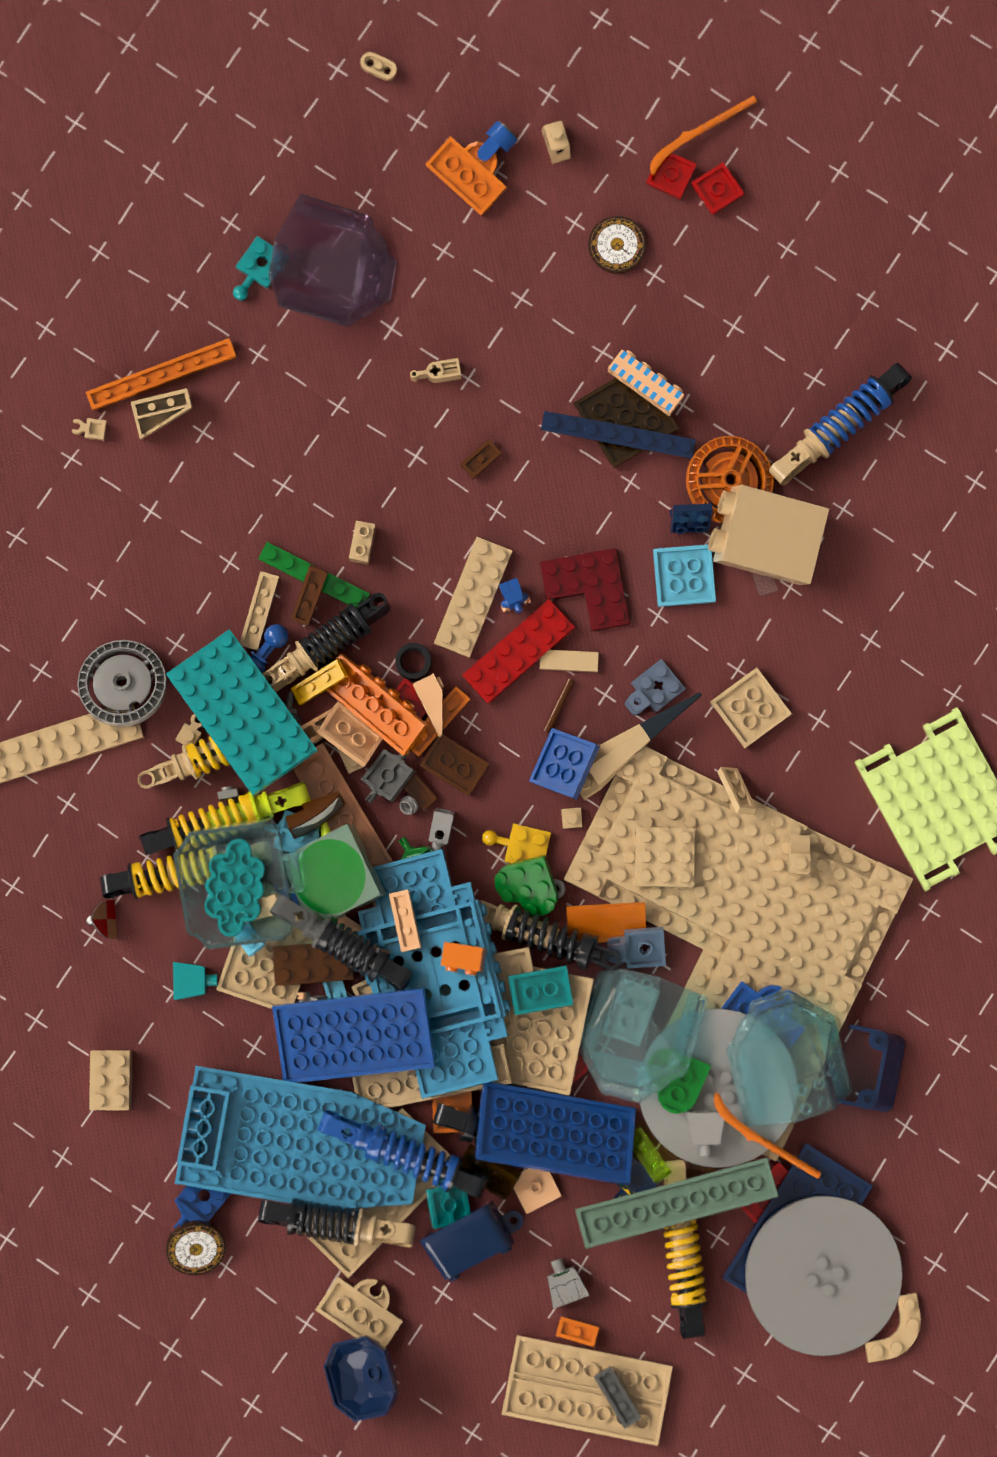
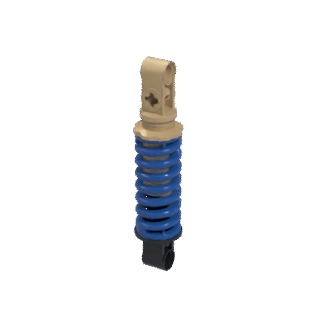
[769,363,912,486]

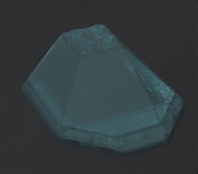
[579,969,708,1103]
[726,989,853,1126]

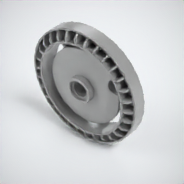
[77,640,167,727]

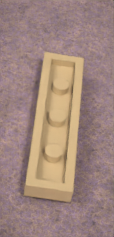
[240,571,280,651]

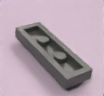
[594,1366,642,1429]

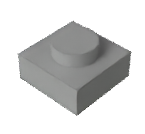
[217,786,239,801]

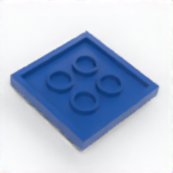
[529,728,600,800]

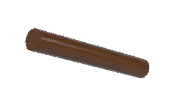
[542,678,574,734]

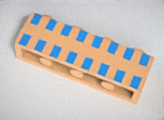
[608,350,684,417]

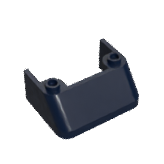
[833,1025,905,1112]

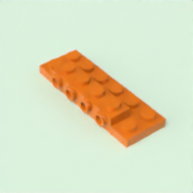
[326,653,427,756]

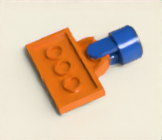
[425,121,518,216]

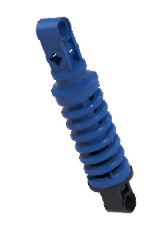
[318,1110,489,1197]

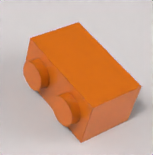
[440,942,486,975]

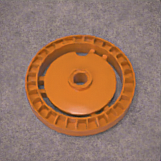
[686,436,774,524]

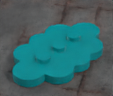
[204,839,265,937]

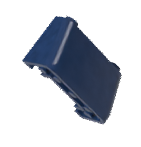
[419,1200,515,1282]

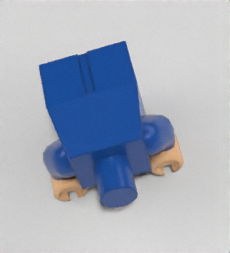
[499,578,531,613]

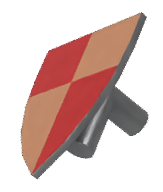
[86,900,117,939]

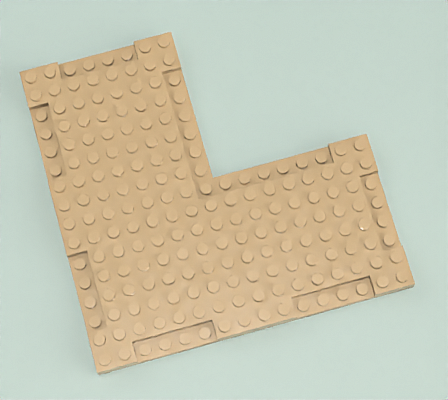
[564,746,913,1161]

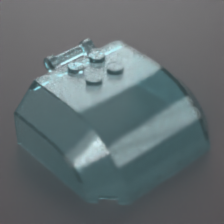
[173,818,305,949]

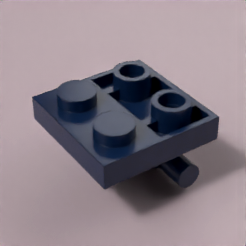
[669,503,713,534]

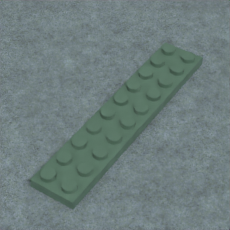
[575,1158,778,1249]

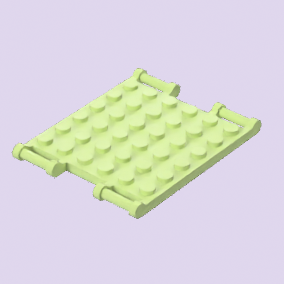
[855,707,997,892]

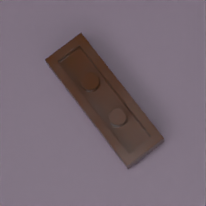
[291,565,329,626]

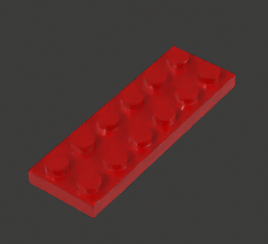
[462,599,575,704]

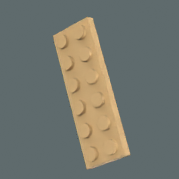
[434,537,513,658]

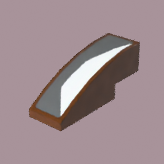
[286,791,345,839]

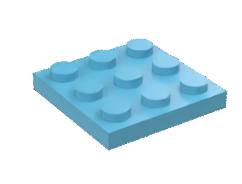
[653,545,716,607]

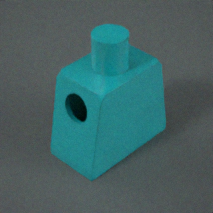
[173,962,218,1000]

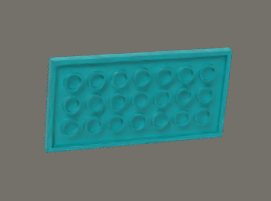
[166,629,318,797]

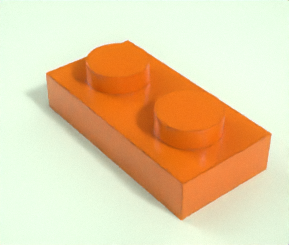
[556,1316,599,1347]

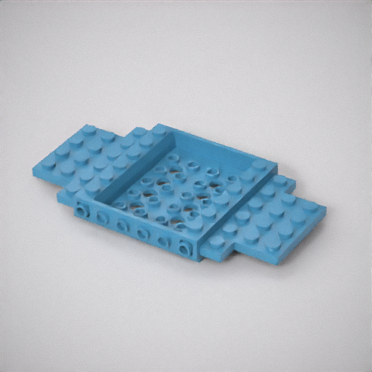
[357,849,511,1099]

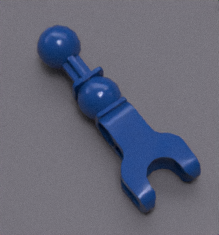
[249,624,289,673]

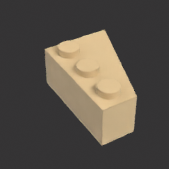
[131,388,193,440]

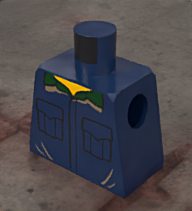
[614,1156,661,1199]

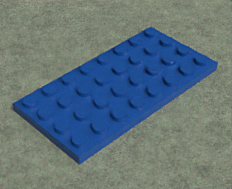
[272,988,436,1083]
[475,1082,636,1186]

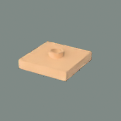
[514,1168,562,1214]

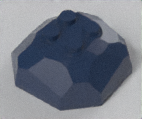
[323,1335,399,1422]

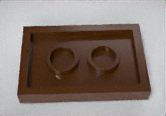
[419,735,489,797]

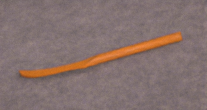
[650,96,757,176]
[714,1092,821,1179]

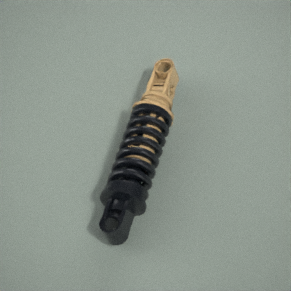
[476,899,622,971]

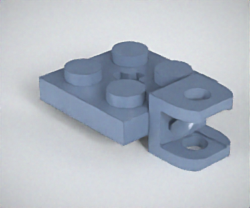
[625,659,686,715]
[607,927,666,969]

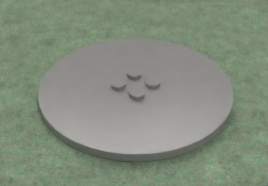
[638,1008,797,1167]
[745,1196,902,1356]

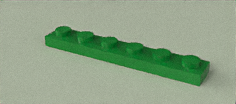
[258,542,370,607]

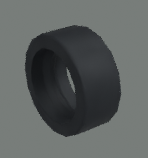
[395,643,432,680]

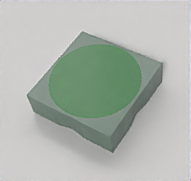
[279,824,387,920]

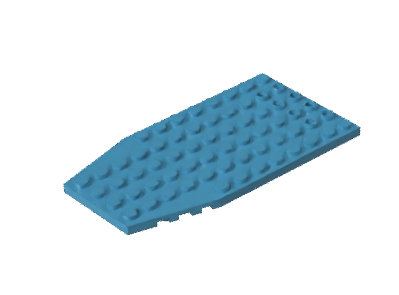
[175,1066,426,1210]

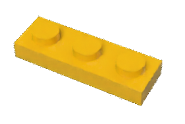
[291,659,348,705]

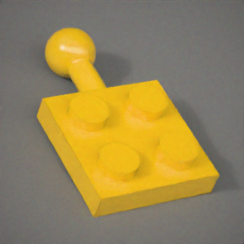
[482,823,551,863]

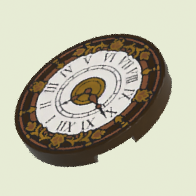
[589,216,646,274]
[166,1220,226,1275]

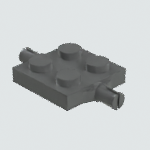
[361,749,415,804]

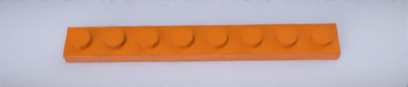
[86,338,236,411]

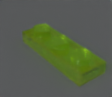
[633,1127,672,1184]

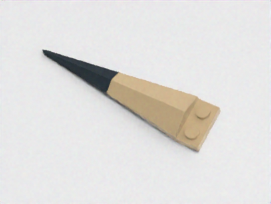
[580,693,702,800]

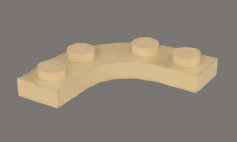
[865,1293,921,1363]

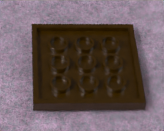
[573,378,679,469]

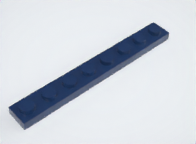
[541,411,696,459]

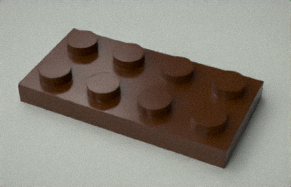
[272,943,354,986]

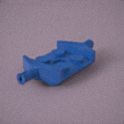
[173,1186,231,1229]

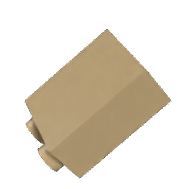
[708,485,829,585]

